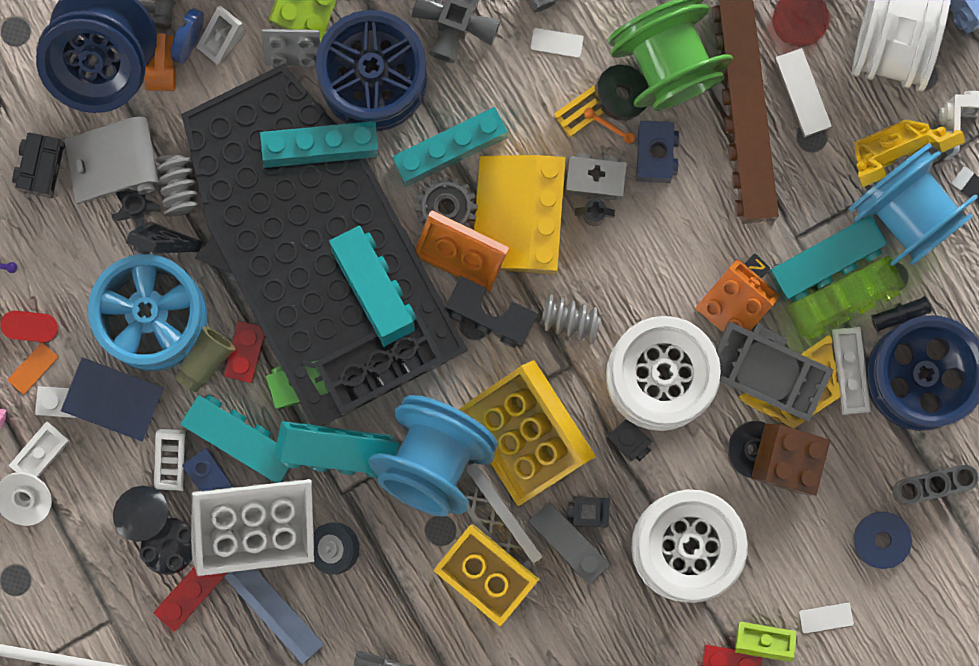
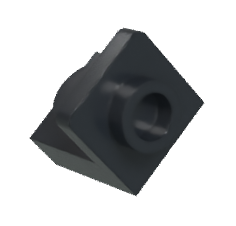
[607,419,653,462]

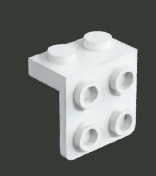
[938,91,979,160]

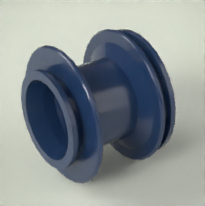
[36,0,157,113]

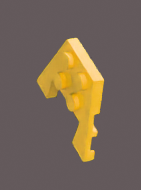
[854,119,966,187]

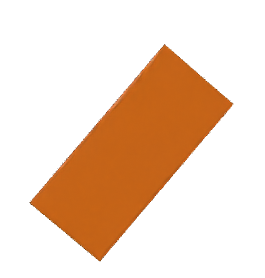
[7,343,58,395]

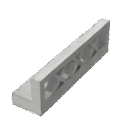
[455,463,542,568]

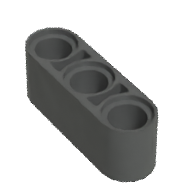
[892,465,979,505]

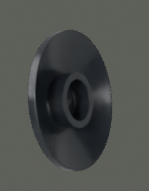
[728,421,767,478]

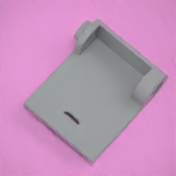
[64,117,160,204]

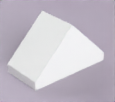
[196,6,246,65]

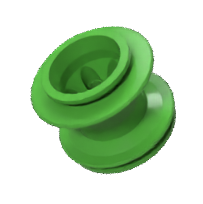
[607,0,733,111]

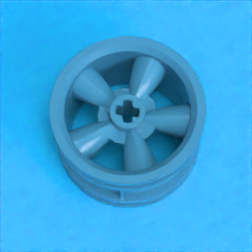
[88,254,208,371]

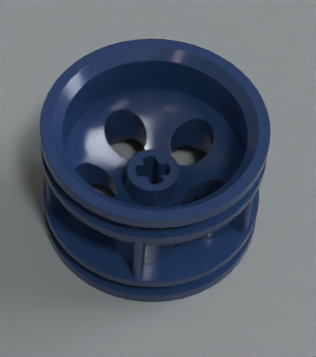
[866,315,979,431]

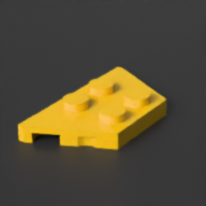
[738,335,841,428]

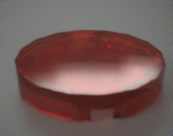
[772,0,829,47]

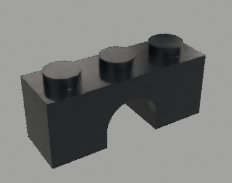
[445,276,538,349]

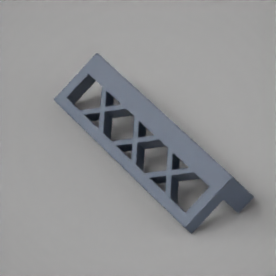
[224,569,324,665]

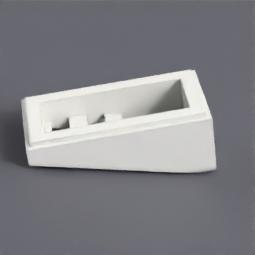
[154,429,186,491]

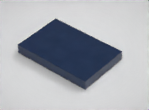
[60,357,163,442]

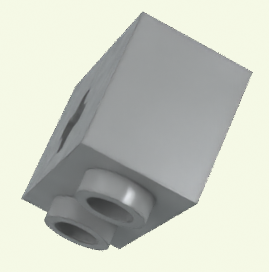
[565,153,627,201]

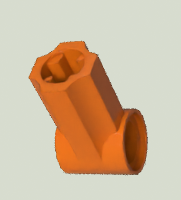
[144,34,176,91]

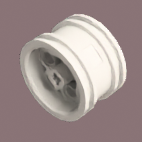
[852,0,950,92]

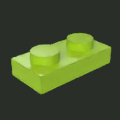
[735,621,797,662]

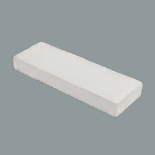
[774,48,832,138]
[831,327,871,415]

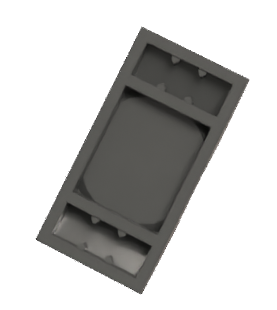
[716,322,834,422]

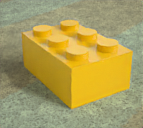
[433,524,539,627]

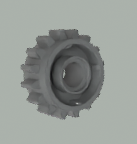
[415,177,478,228]

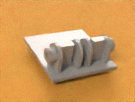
[262,29,321,67]

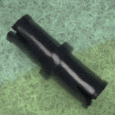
[871,296,932,332]

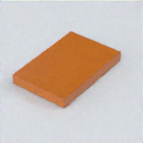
[415,211,509,293]

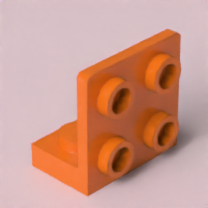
[696,258,781,332]

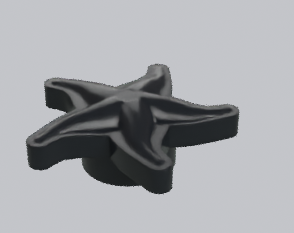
[112,191,161,228]

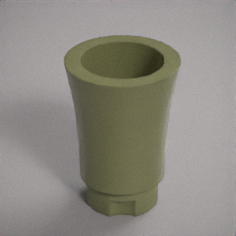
[175,326,236,392]

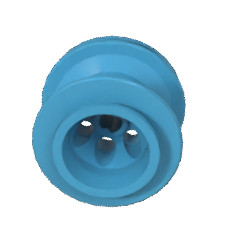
[848,143,978,266]
[369,395,498,516]

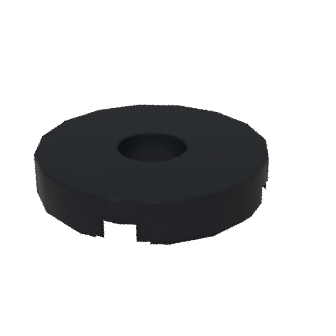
[595,64,650,121]

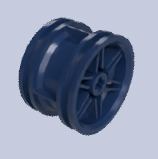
[316,10,427,132]

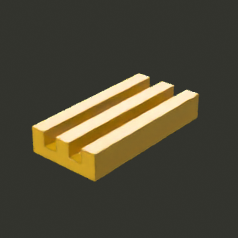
[553,85,605,138]

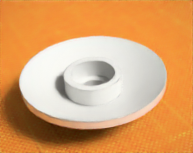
[0,472,52,526]

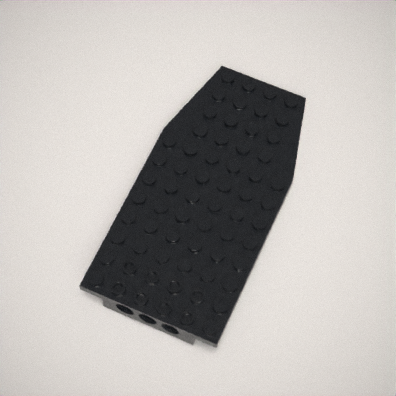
[181,64,468,426]

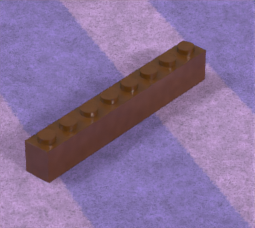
[712,0,779,224]

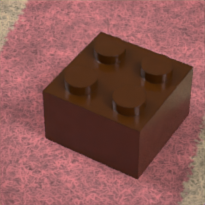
[751,424,831,496]

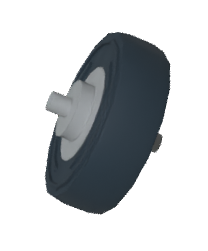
[312,522,359,575]

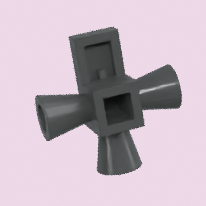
[412,0,501,63]

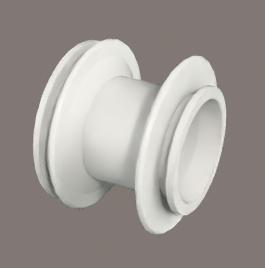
[606,316,721,431]
[631,490,748,603]

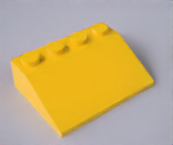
[474,155,565,275]
[458,360,596,507]

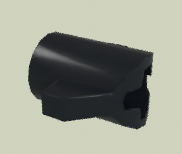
[575,199,615,226]

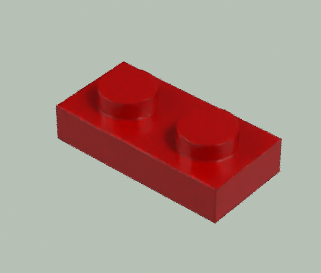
[224,321,265,384]
[701,644,763,666]

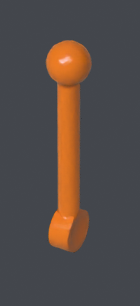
[584,108,635,144]

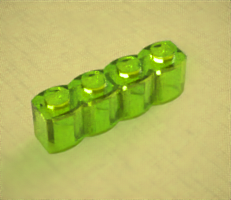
[785,255,905,340]

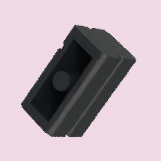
[12,132,65,198]

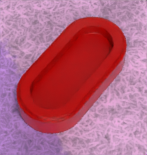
[0,310,59,343]

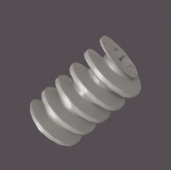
[156,155,199,217]
[540,294,603,344]

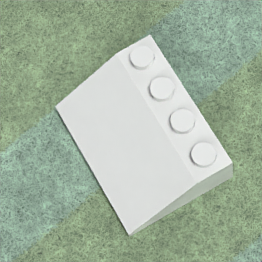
[191,480,314,576]

